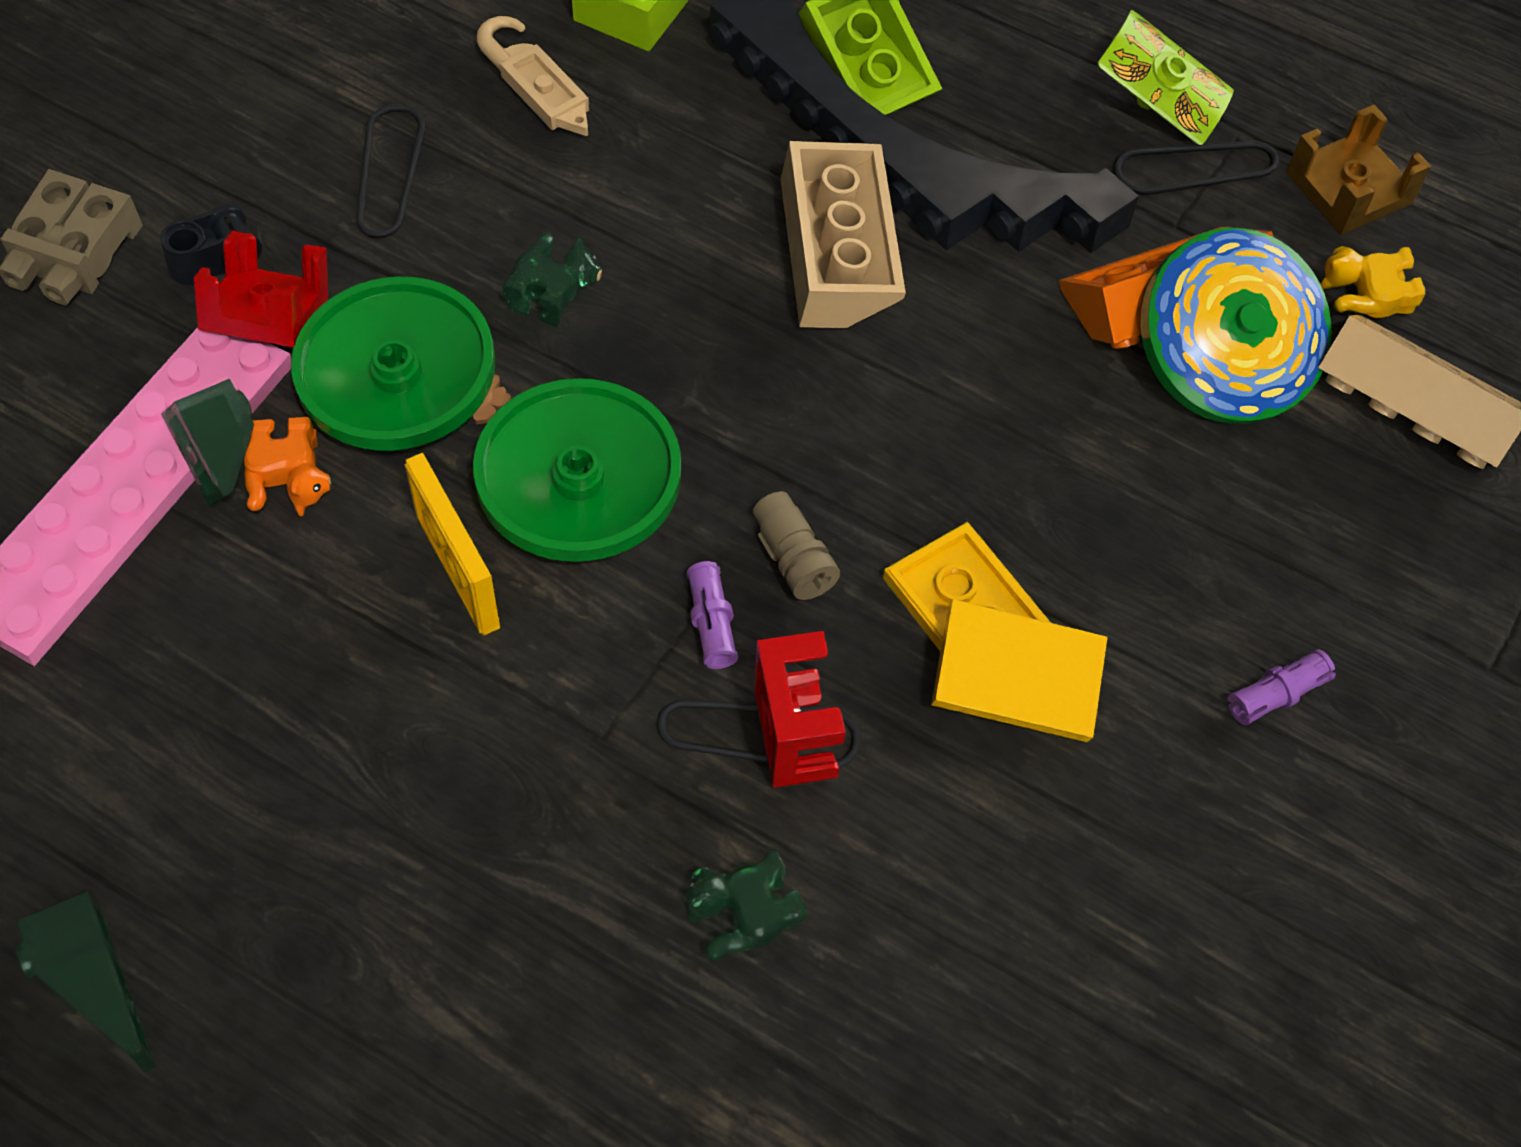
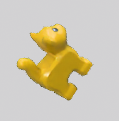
[1321,246,1425,318]

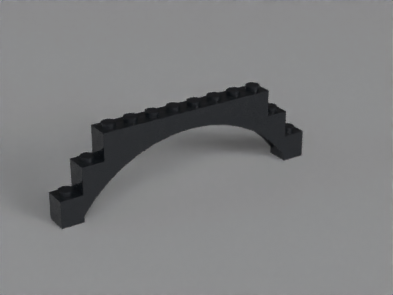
[709,0,1139,253]

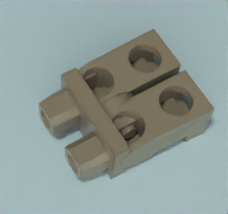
[0,169,143,306]

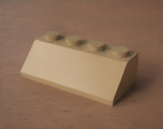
[780,141,906,328]
[1318,314,1521,469]

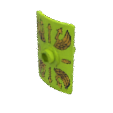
[1097,10,1234,145]

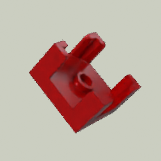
[194,231,328,347]
[753,631,846,788]

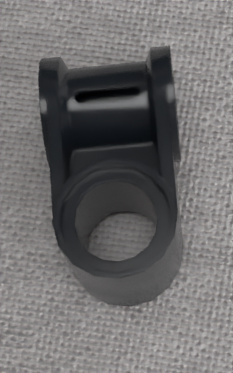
[160,204,262,285]

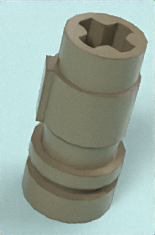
[753,491,840,600]

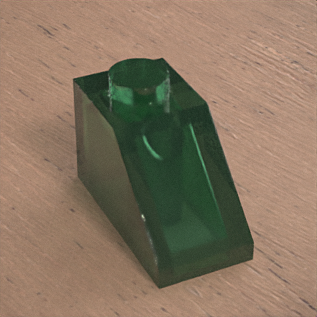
[161,378,254,506]

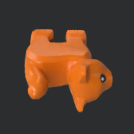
[243,417,331,516]

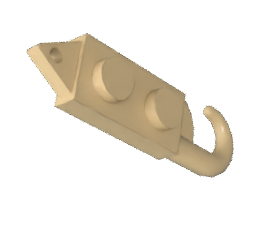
[477,16,589,136]

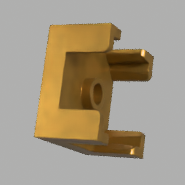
[1286,105,1431,235]

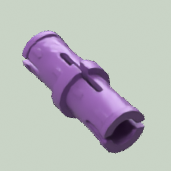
[686,561,738,669]
[1228,649,1336,725]

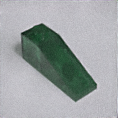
[15,892,156,1072]

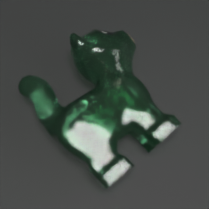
[503,232,603,327]
[686,849,807,961]

